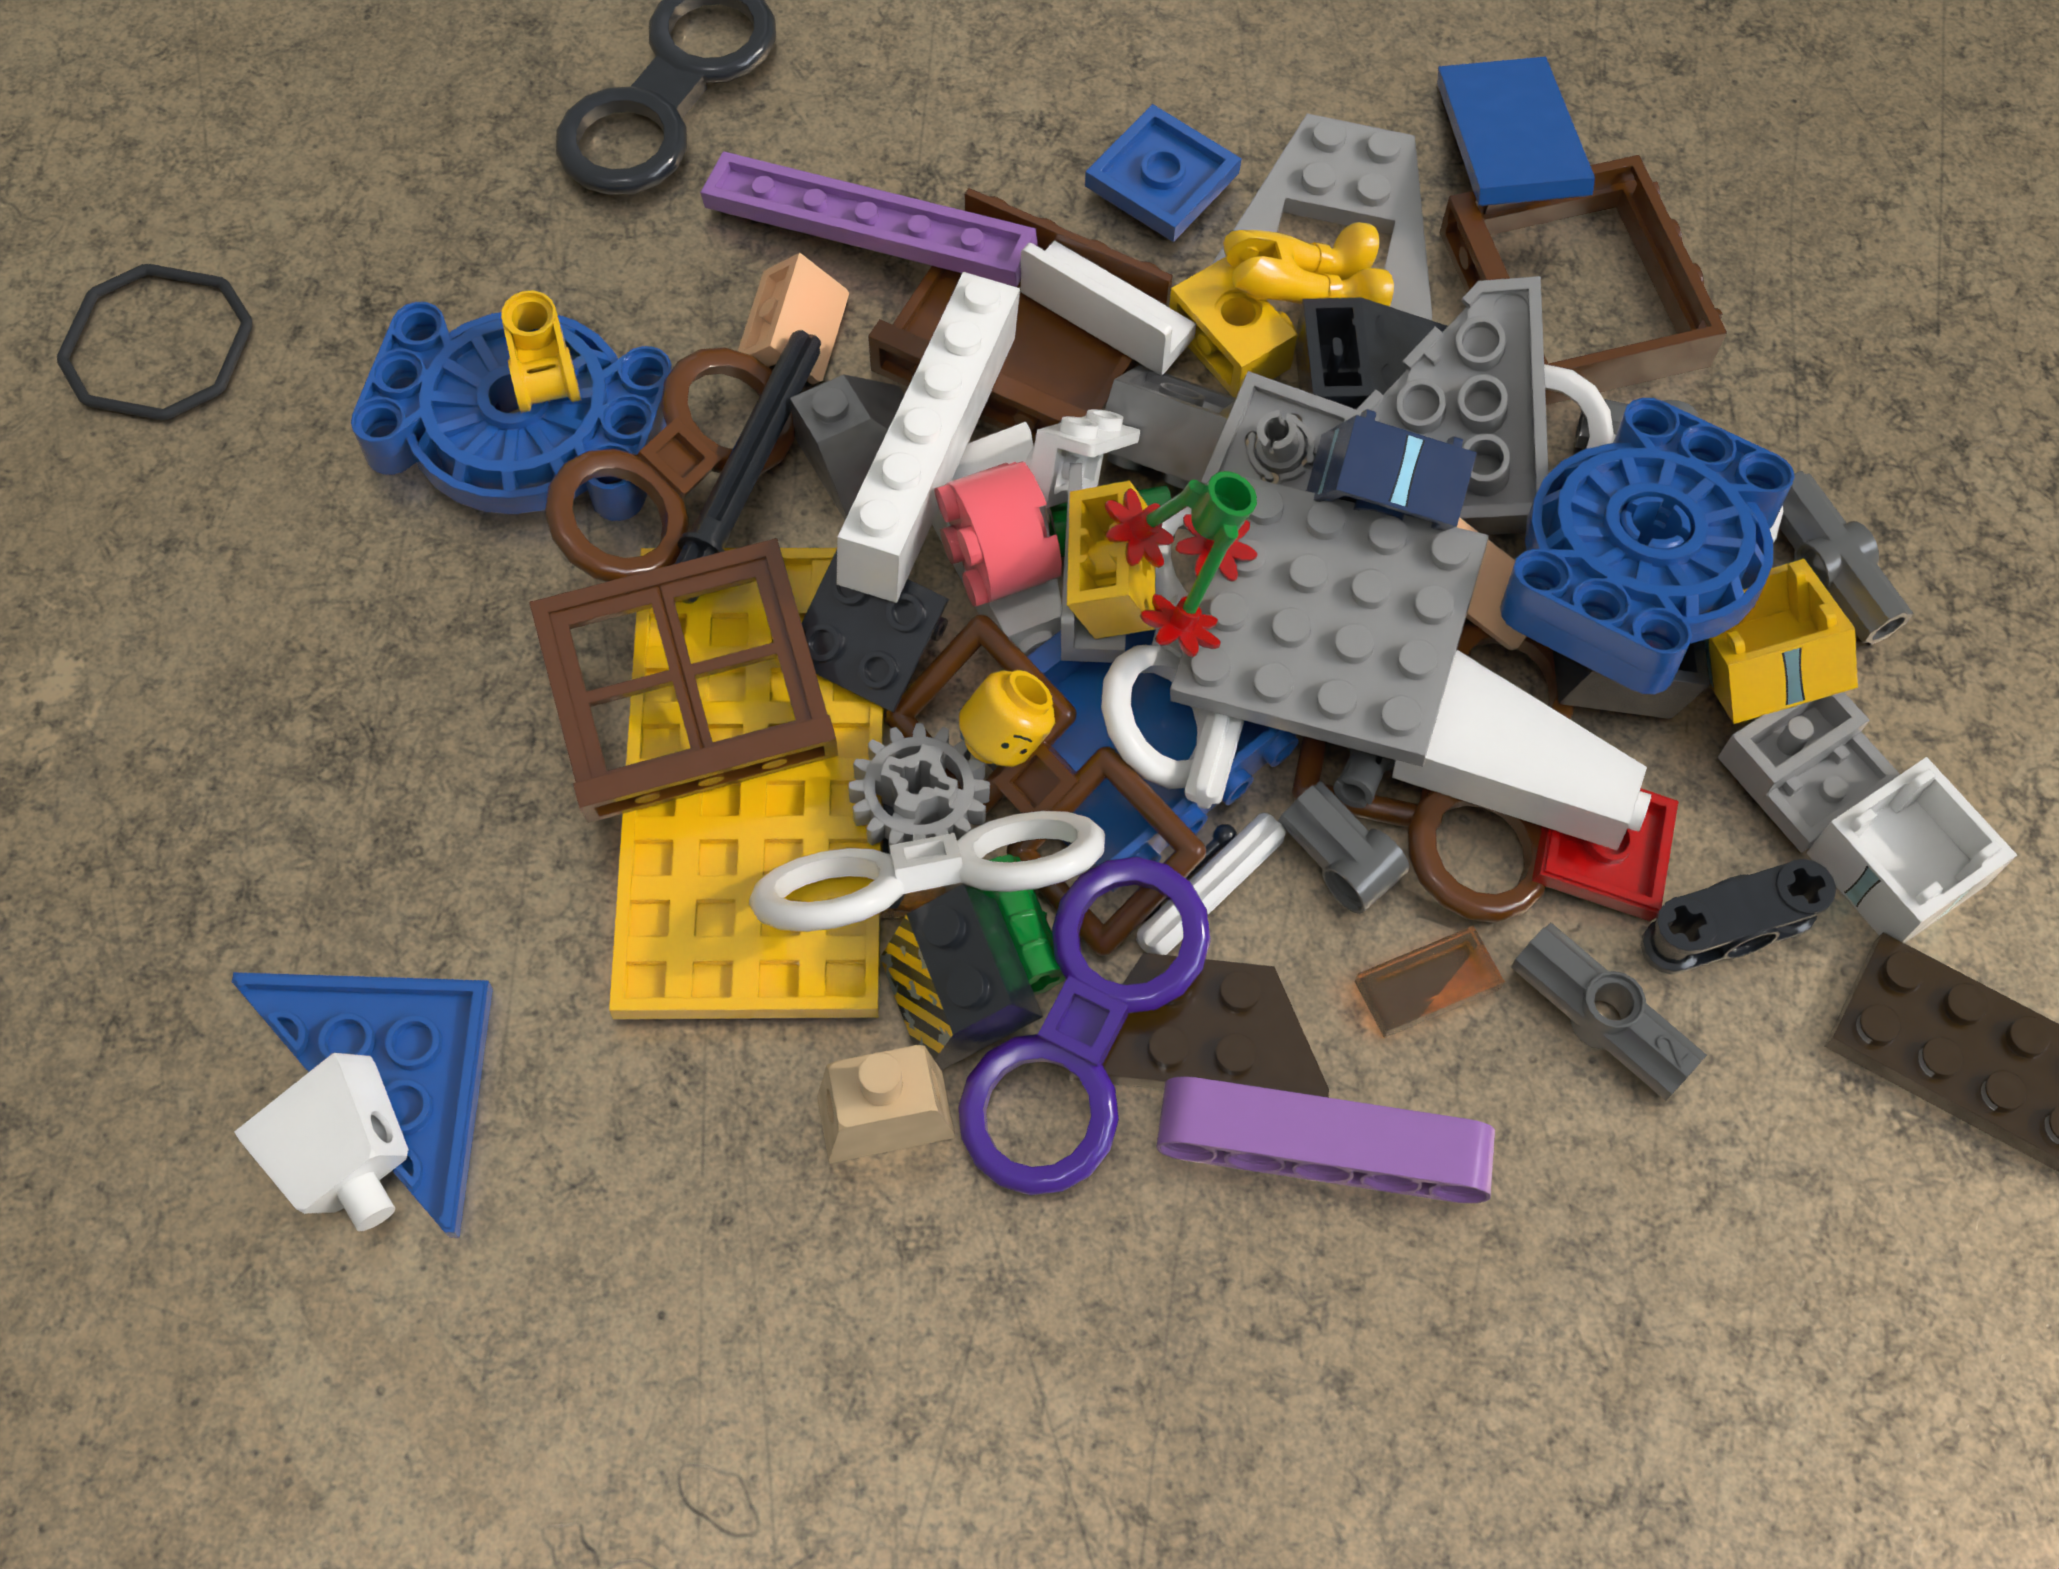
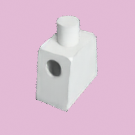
[234,1053,408,1231]

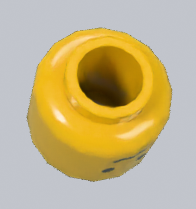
[959,670,1055,767]

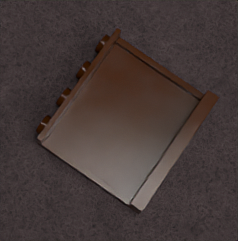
[868,188,1173,444]

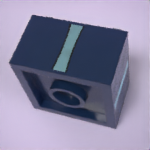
[1306,409,1477,531]

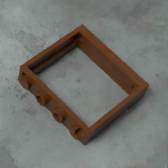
[1439,155,1727,405]

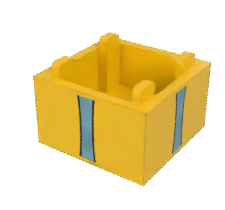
[1704,559,1858,724]

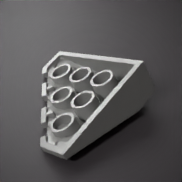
[1303,276,1549,535]

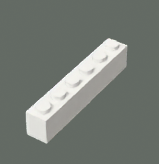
[837,272,1020,603]

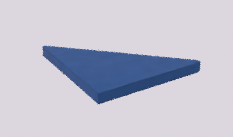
[232,972,493,1238]

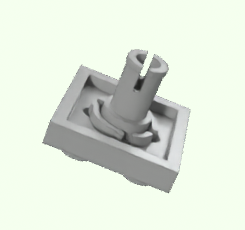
[1201,371,1362,491]

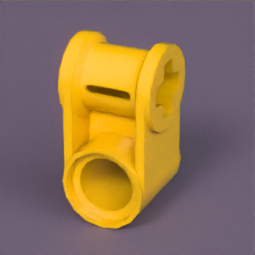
[501,290,581,413]

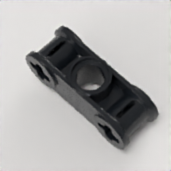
[1641,859,1836,975]

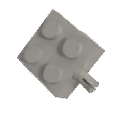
[1718,692,1900,853]

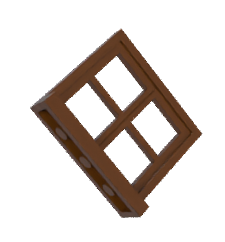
[529,538,838,823]

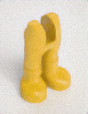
[1223,222,1394,307]

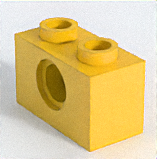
[1169,257,1298,398]

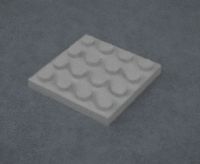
[1170,476,1489,767]

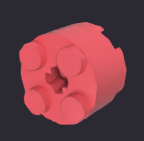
[934,461,1062,606]

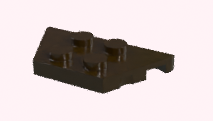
[1069,953,1329,1098]

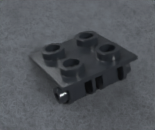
[802,550,949,713]

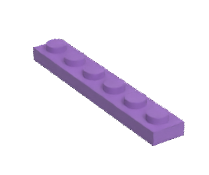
[700,151,1037,287]

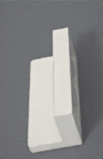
[1021,240,1196,376]

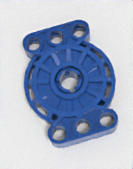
[351,302,672,521]
[1500,398,1795,694]

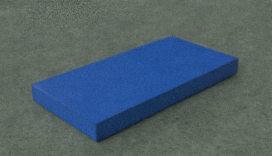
[1437,56,1595,206]

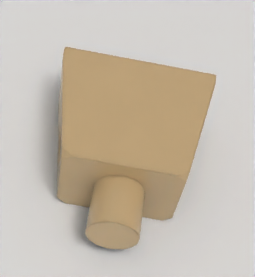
[817,1045,955,1164]

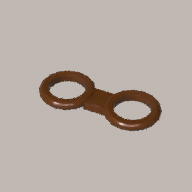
[545,347,795,582]
[1407,621,1576,923]

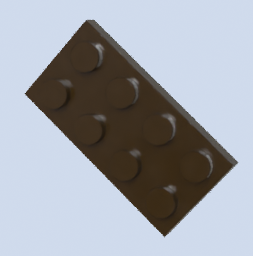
[1824,932,2059,1172]

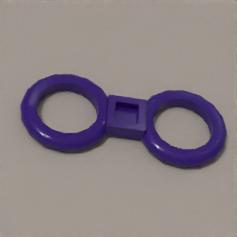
[958,857,1211,1196]

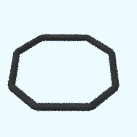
[57,264,253,420]

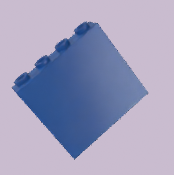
[960,628,1299,892]

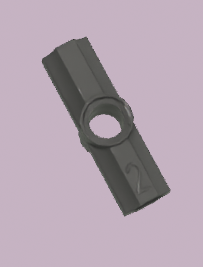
[1779,471,1914,645]
[1511,923,1707,1101]

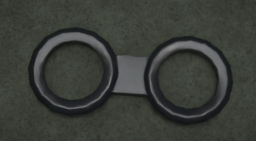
[556,0,776,195]

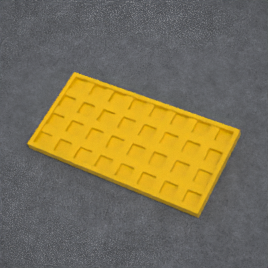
[609,548,884,1019]

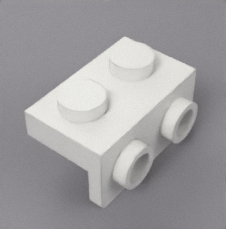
[1025,409,1141,508]

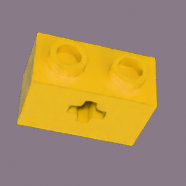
[1067,480,1156,639]

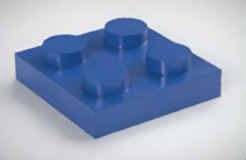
[1085,104,1242,242]

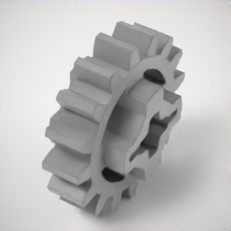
[849,723,990,855]

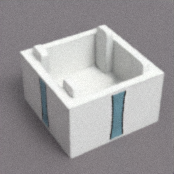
[1806,757,2017,943]

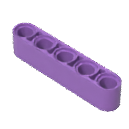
[1156,1077,1495,1203]

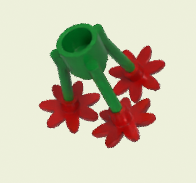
[1105,471,1258,657]

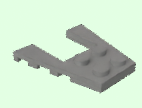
[1212,114,1432,320]

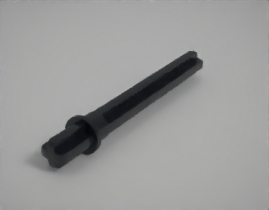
[674,330,821,604]

